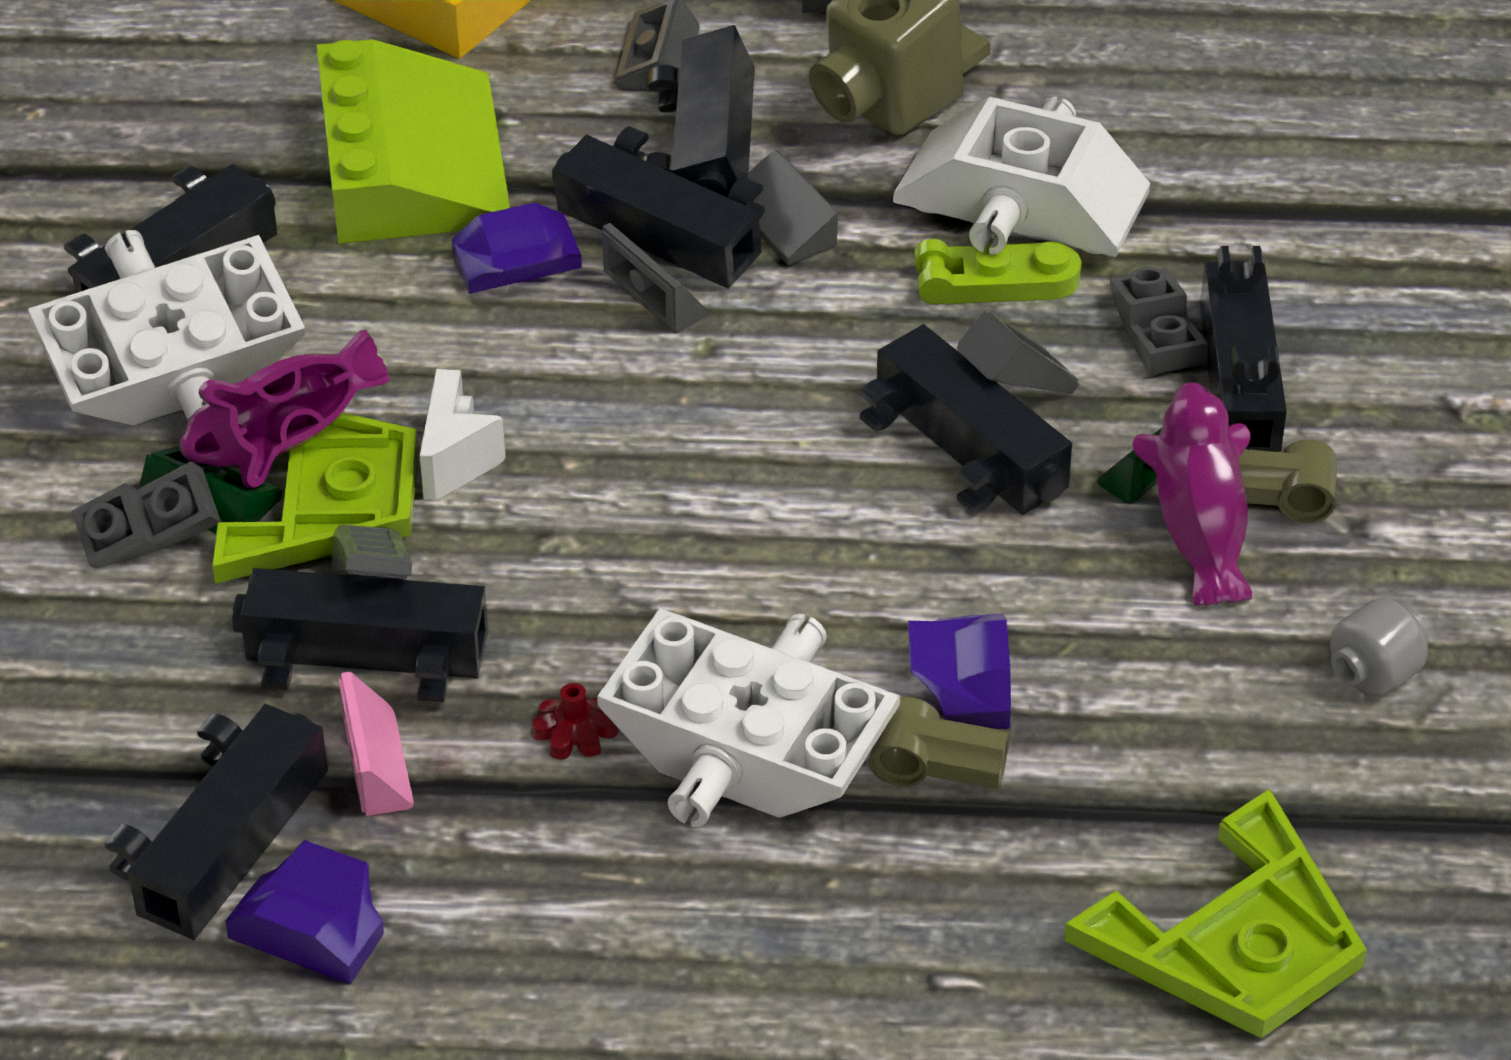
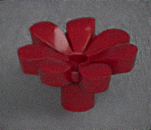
[531,683,619,760]

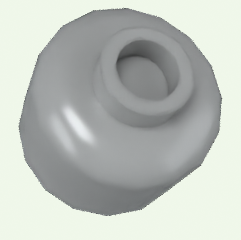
[1330,598,1429,696]

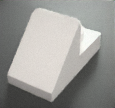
[420,369,506,501]

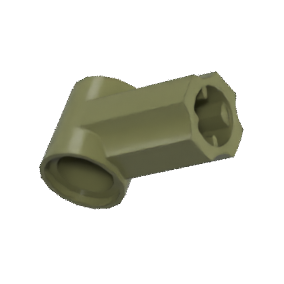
[1239,439,1337,524]
[868,697,1010,789]

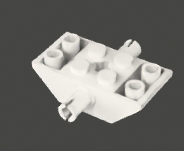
[893,97,1150,257]
[28,230,305,426]
[597,608,900,827]

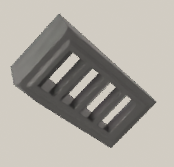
[957,311,1080,394]
[331,525,412,580]

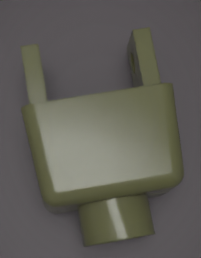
[809,0,991,136]

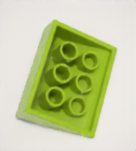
[316,39,510,244]

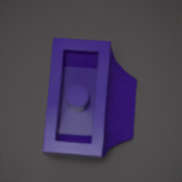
[451,202,582,294]
[908,613,1011,729]
[225,840,384,984]

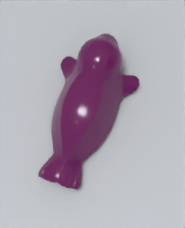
[179,329,390,489]
[1132,383,1253,606]

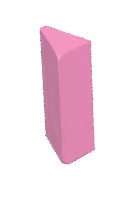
[338,672,414,817]

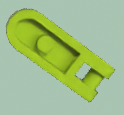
[914,239,1081,304]

